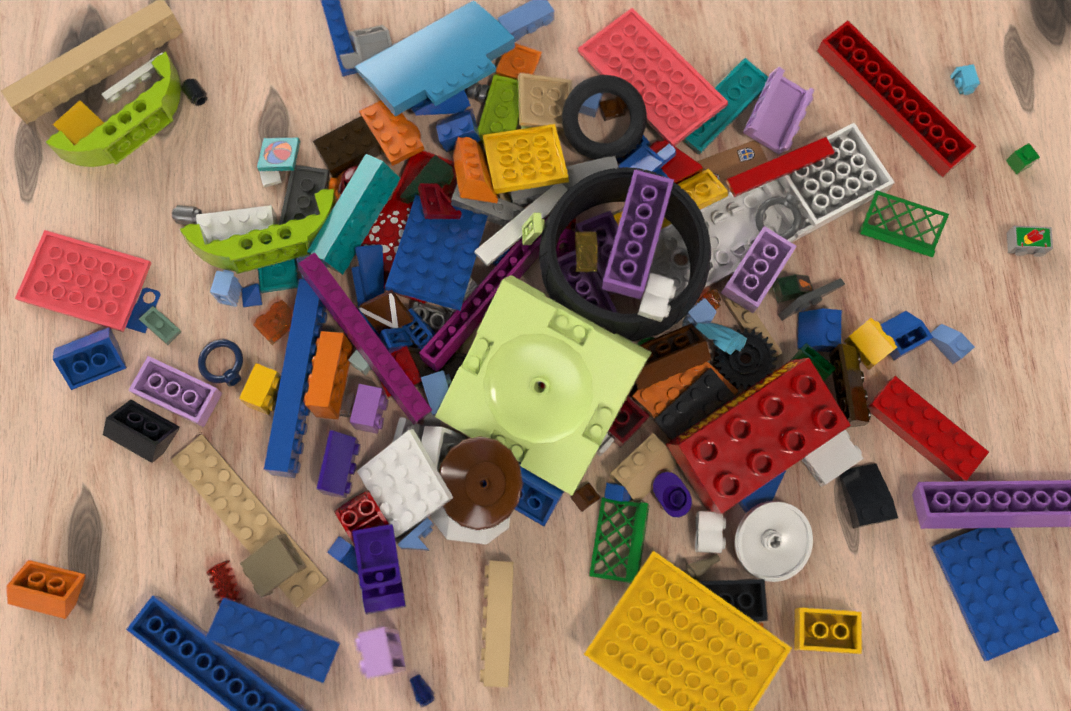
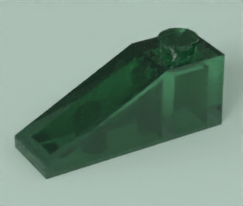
[400,155,454,204]

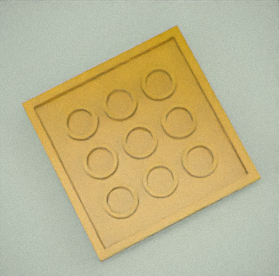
[483,124,569,194]

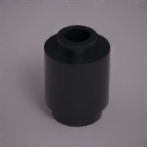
[181,79,208,106]

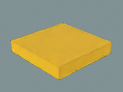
[53,100,104,146]

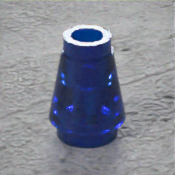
[409,674,435,708]

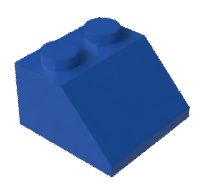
[436,108,481,152]
[797,308,842,352]

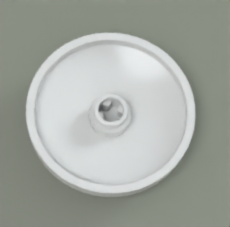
[735,501,813,582]

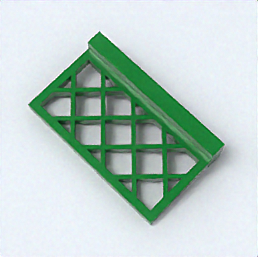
[859,190,949,258]
[589,497,649,584]

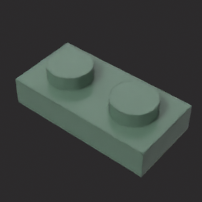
[139,306,181,345]

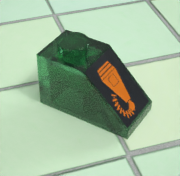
[772,274,813,303]

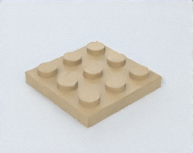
[518,73,572,131]

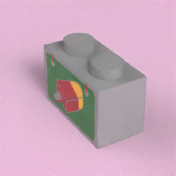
[1007,226,1053,257]

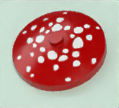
[361,200,412,274]

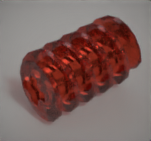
[206,560,244,606]

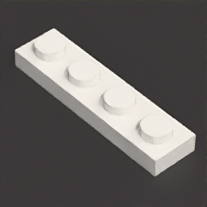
[102,52,163,103]

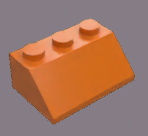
[6,560,85,619]

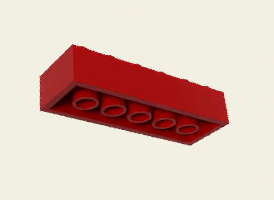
[867,376,989,482]

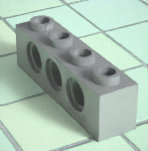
[451,183,526,227]

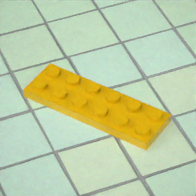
[613,169,728,229]

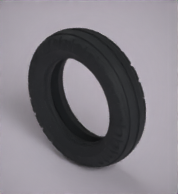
[562,75,647,160]

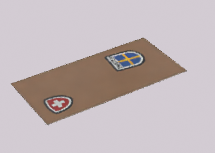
[697,140,768,185]

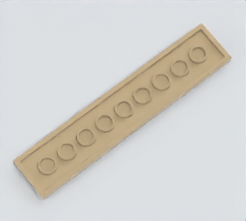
[171,434,329,608]

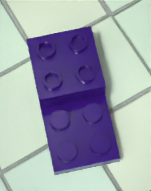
[353,524,406,615]

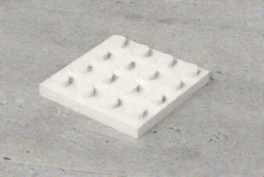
[357,429,453,539]

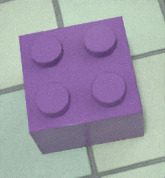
[350,384,389,434]

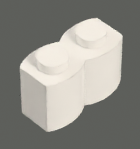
[637,273,676,322]
[695,511,726,554]

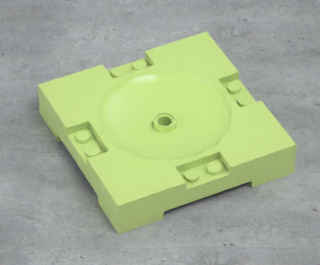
[435,275,651,495]

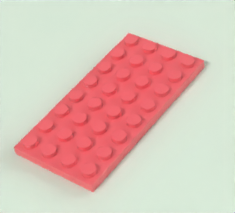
[578,8,728,146]

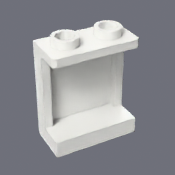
[801,430,864,487]

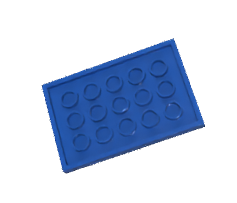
[385,195,488,311]
[932,528,1059,661]

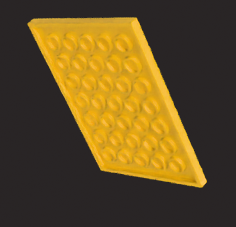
[583,551,792,711]

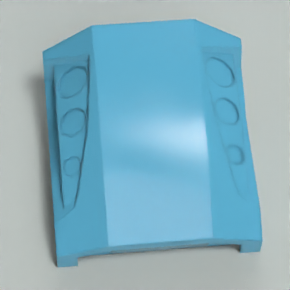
[695,322,747,355]

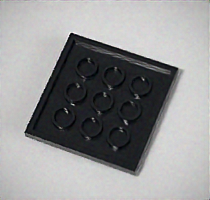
[653,368,736,440]

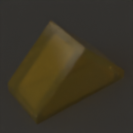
[575,232,598,272]

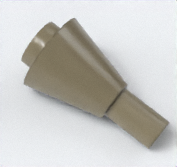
[685,554,720,581]

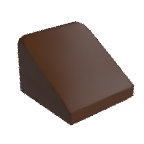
[571,483,601,512]

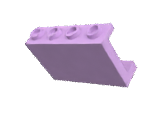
[743,67,814,154]

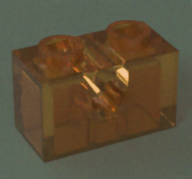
[253,299,293,346]

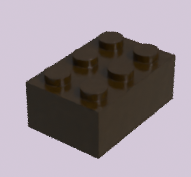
[313,116,382,178]

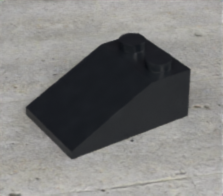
[839,463,898,529]

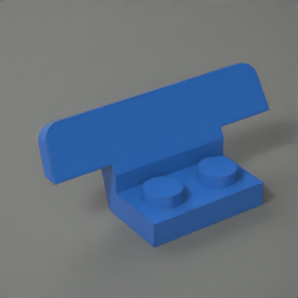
[618,143,676,172]

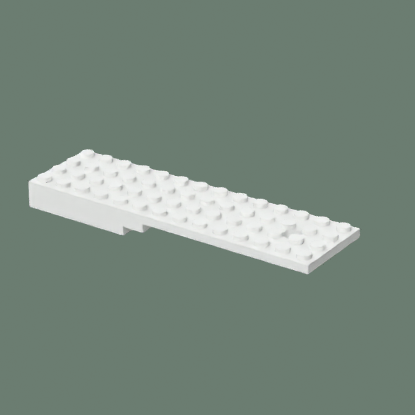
[648,123,895,303]

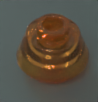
[697,288,721,310]

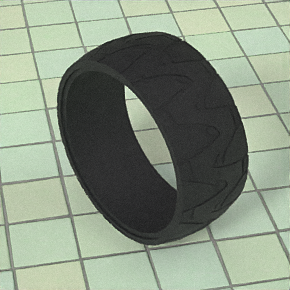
[539,167,711,341]

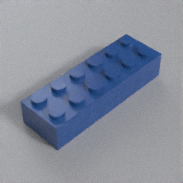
[206,597,340,684]

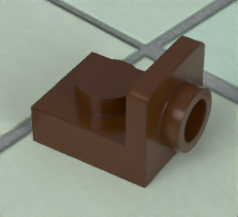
[599,96,628,121]

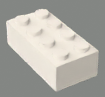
[196,205,277,244]

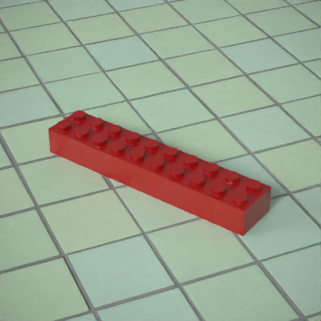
[817,20,976,177]

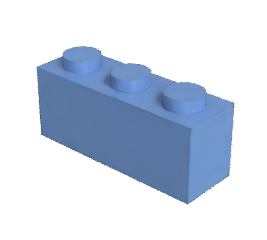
[497,0,554,42]

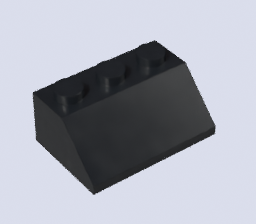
[103,400,180,463]

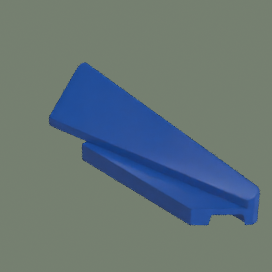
[351,245,384,337]

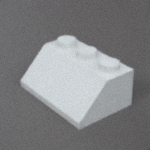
[421,426,467,472]

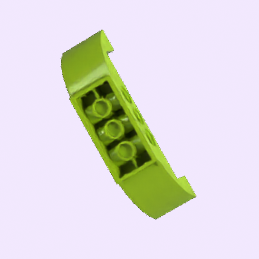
[46,52,181,167]
[180,189,336,274]

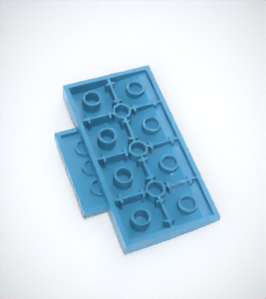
[355,0,515,116]

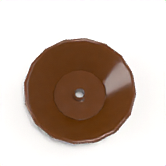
[439,436,523,531]

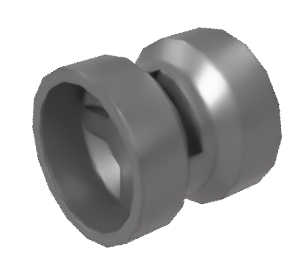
[467,82,490,103]

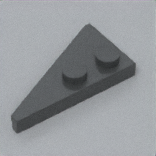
[778,278,845,321]

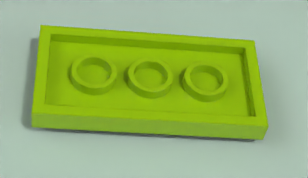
[478,74,519,144]

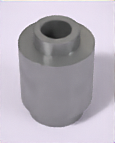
[172,205,202,225]

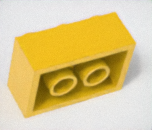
[794,608,862,654]

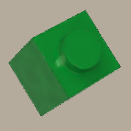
[1006,143,1040,175]

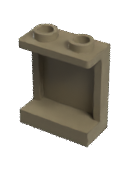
[240,534,307,597]

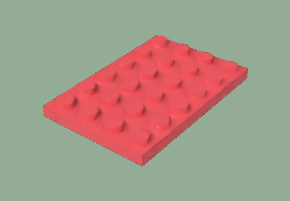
[15,230,152,332]

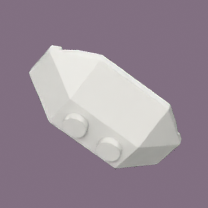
[431,506,511,545]

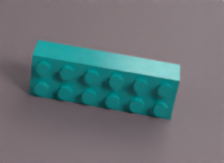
[307,154,401,275]

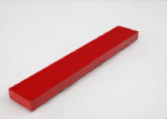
[726,137,835,197]

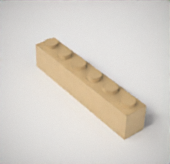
[480,561,514,688]

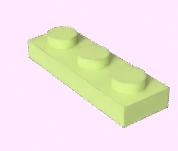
[522,213,545,245]

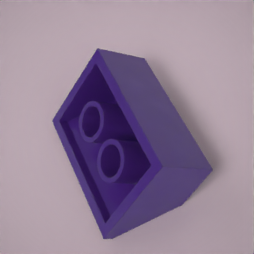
[317,430,361,498]

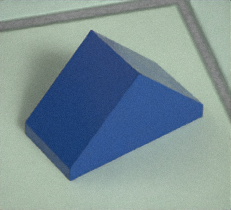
[378,328,413,354]

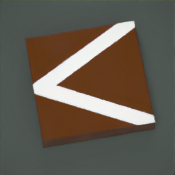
[359,289,414,334]

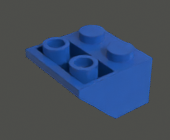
[880,311,933,361]

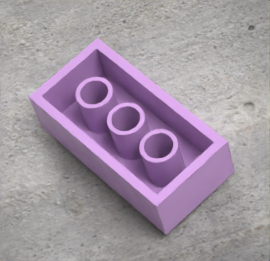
[721,226,797,313]
[129,356,222,427]

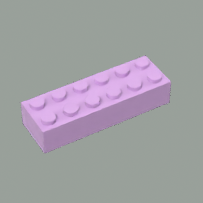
[356,627,407,678]

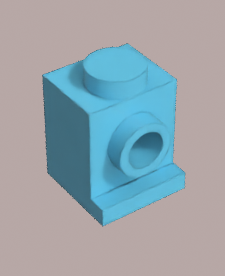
[950,64,980,95]

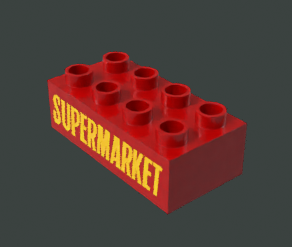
[666,358,851,514]

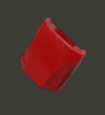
[335,490,389,546]

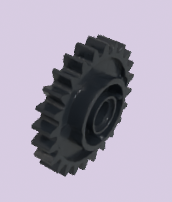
[714,328,777,390]

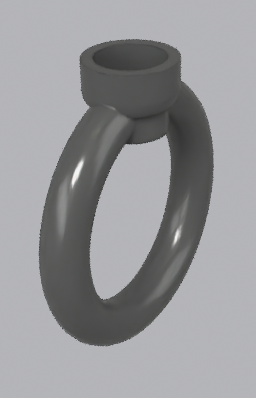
[755,193,801,240]

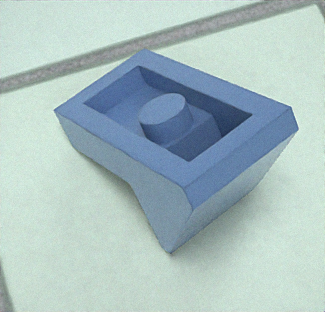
[397,517,434,551]

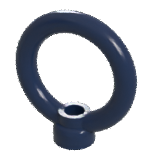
[198,339,243,387]

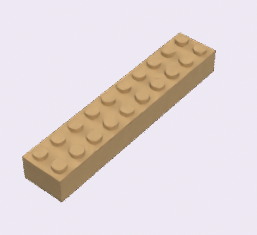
[1,0,183,124]

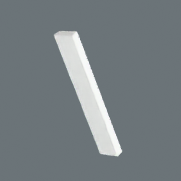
[475,184,568,266]

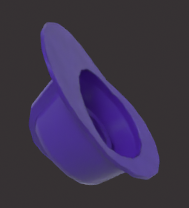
[653,472,692,517]

